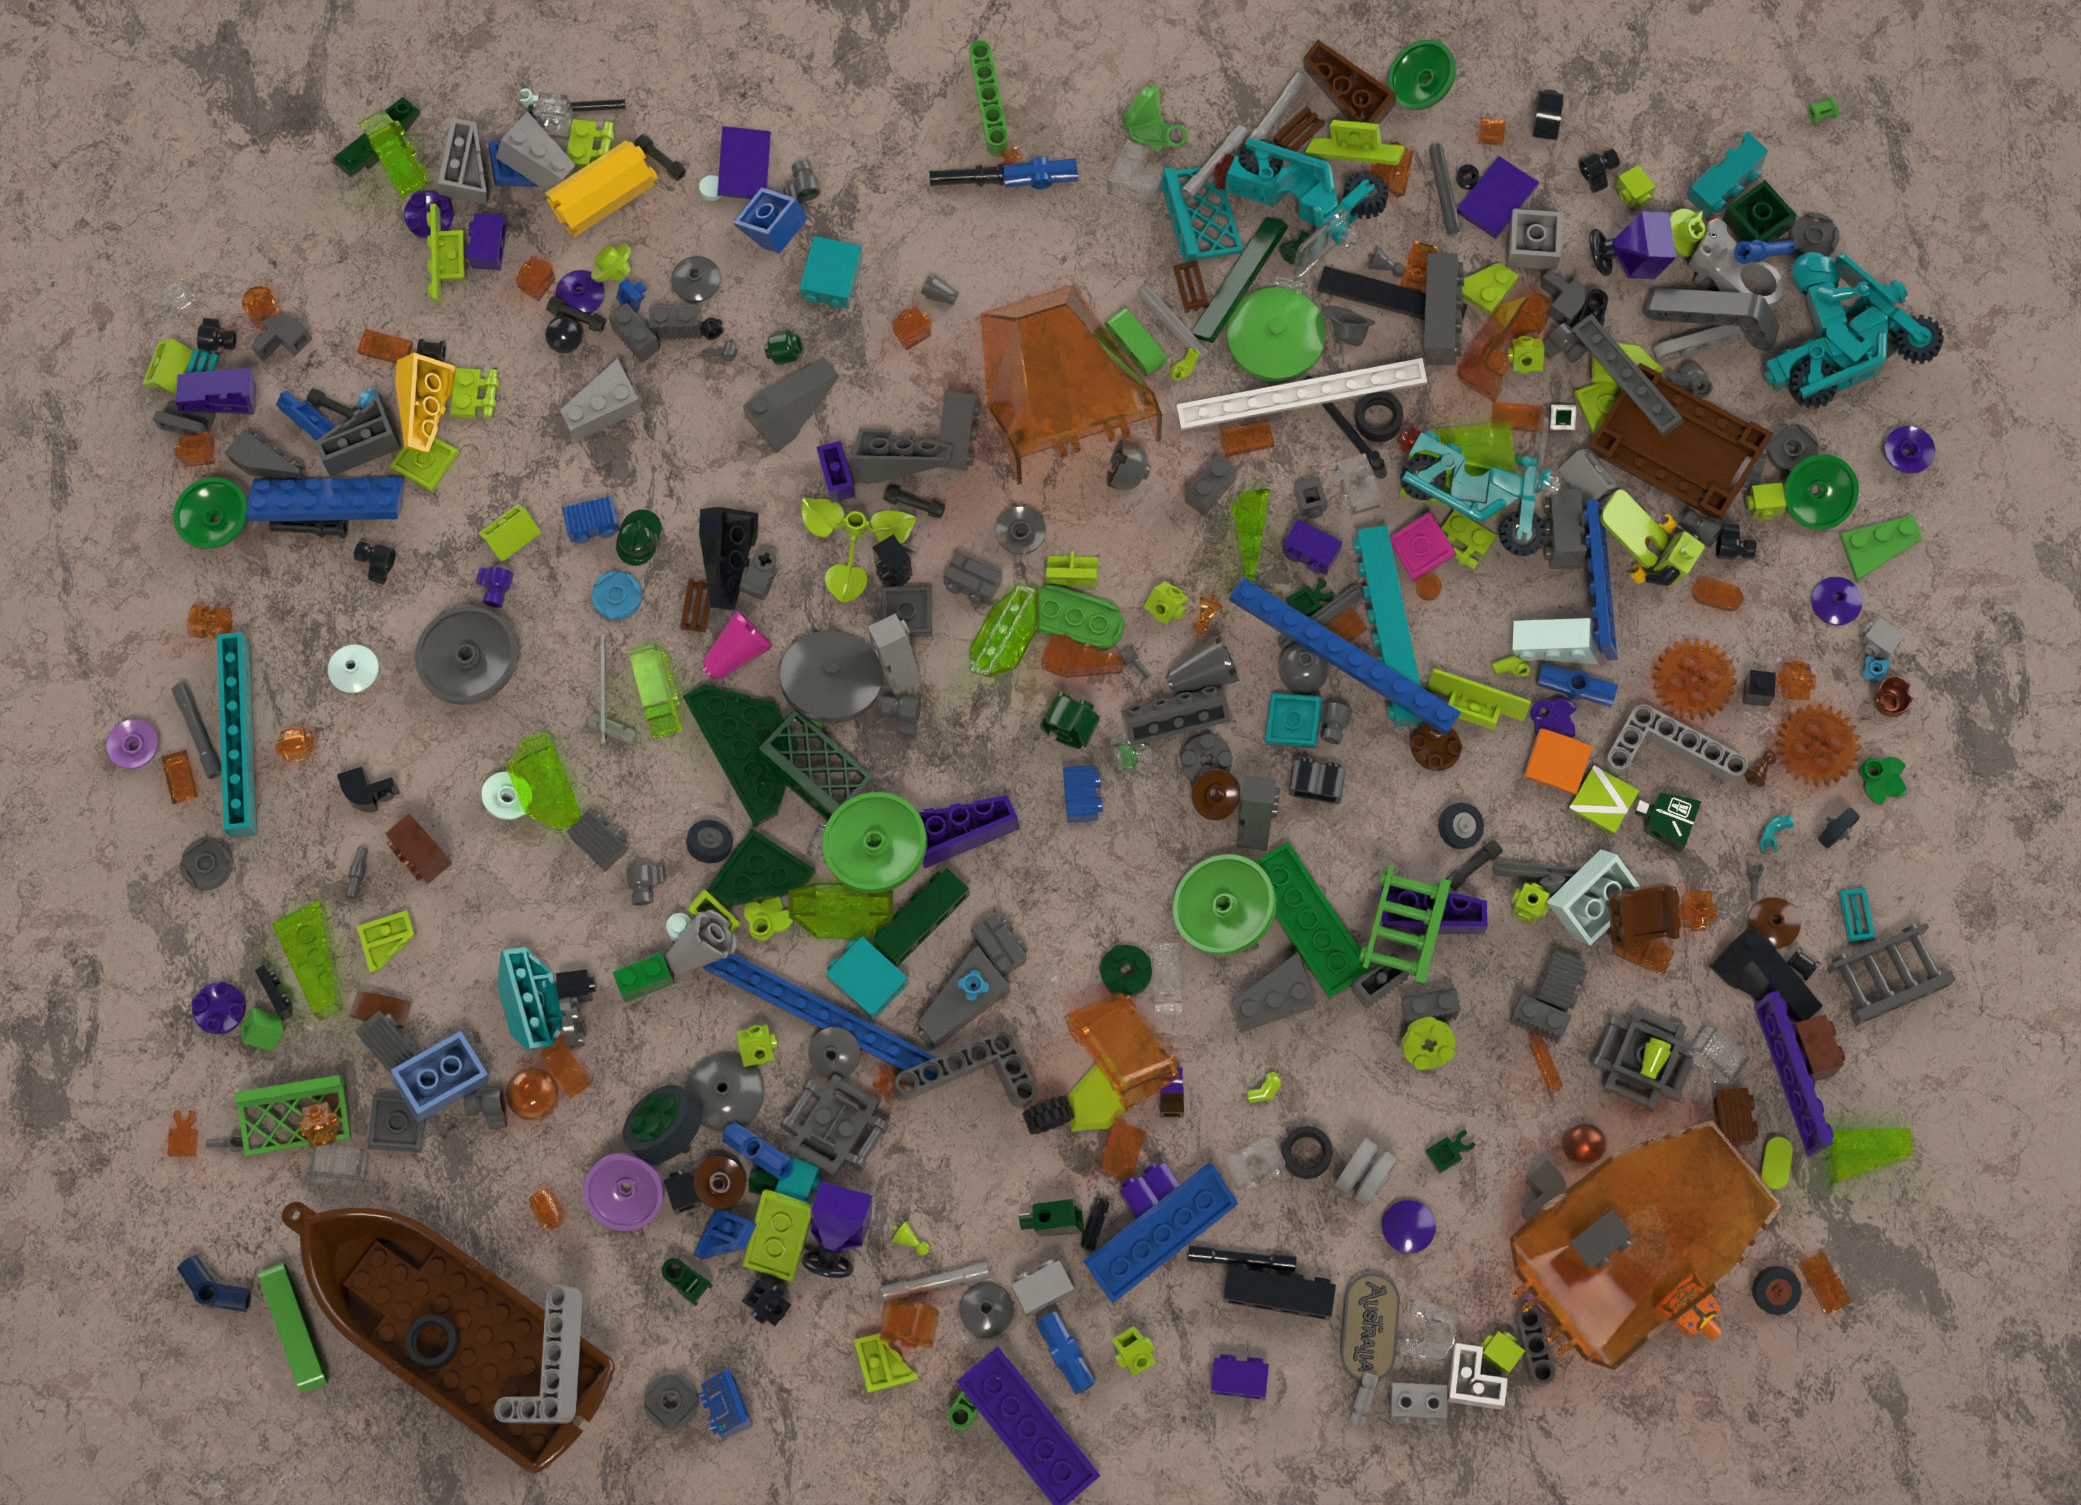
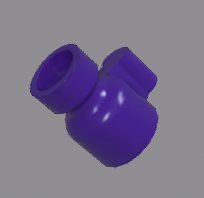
[476,567,513,608]

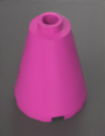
[702,610,773,680]

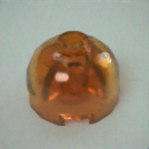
[505,1067,559,1121]

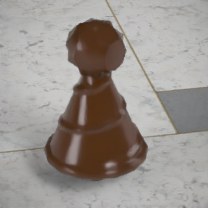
[1744,751,1777,787]

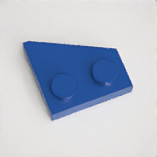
[488,141,540,187]
[693,1209,757,1260]

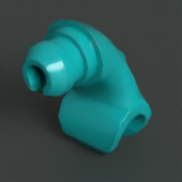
[1760,815,1794,854]

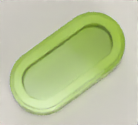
[1760,1137,1793,1191]

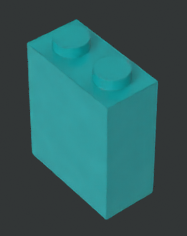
[799,236,863,309]
[826,936,909,1021]

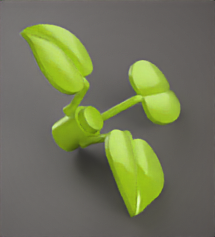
[801,497,916,603]

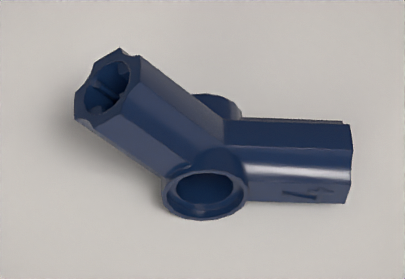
[177,1255,252,1313]

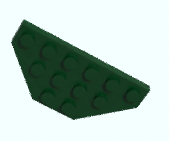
[683,684,799,827]

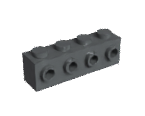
[1121,686,1231,746]

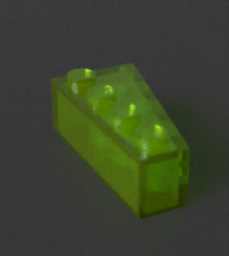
[271,900,344,1021]

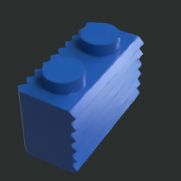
[562,496,620,544]
[1063,765,1103,823]

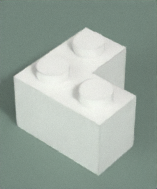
[1447,1343,1508,1410]

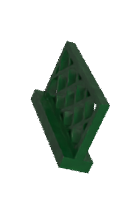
[753,709,873,822]

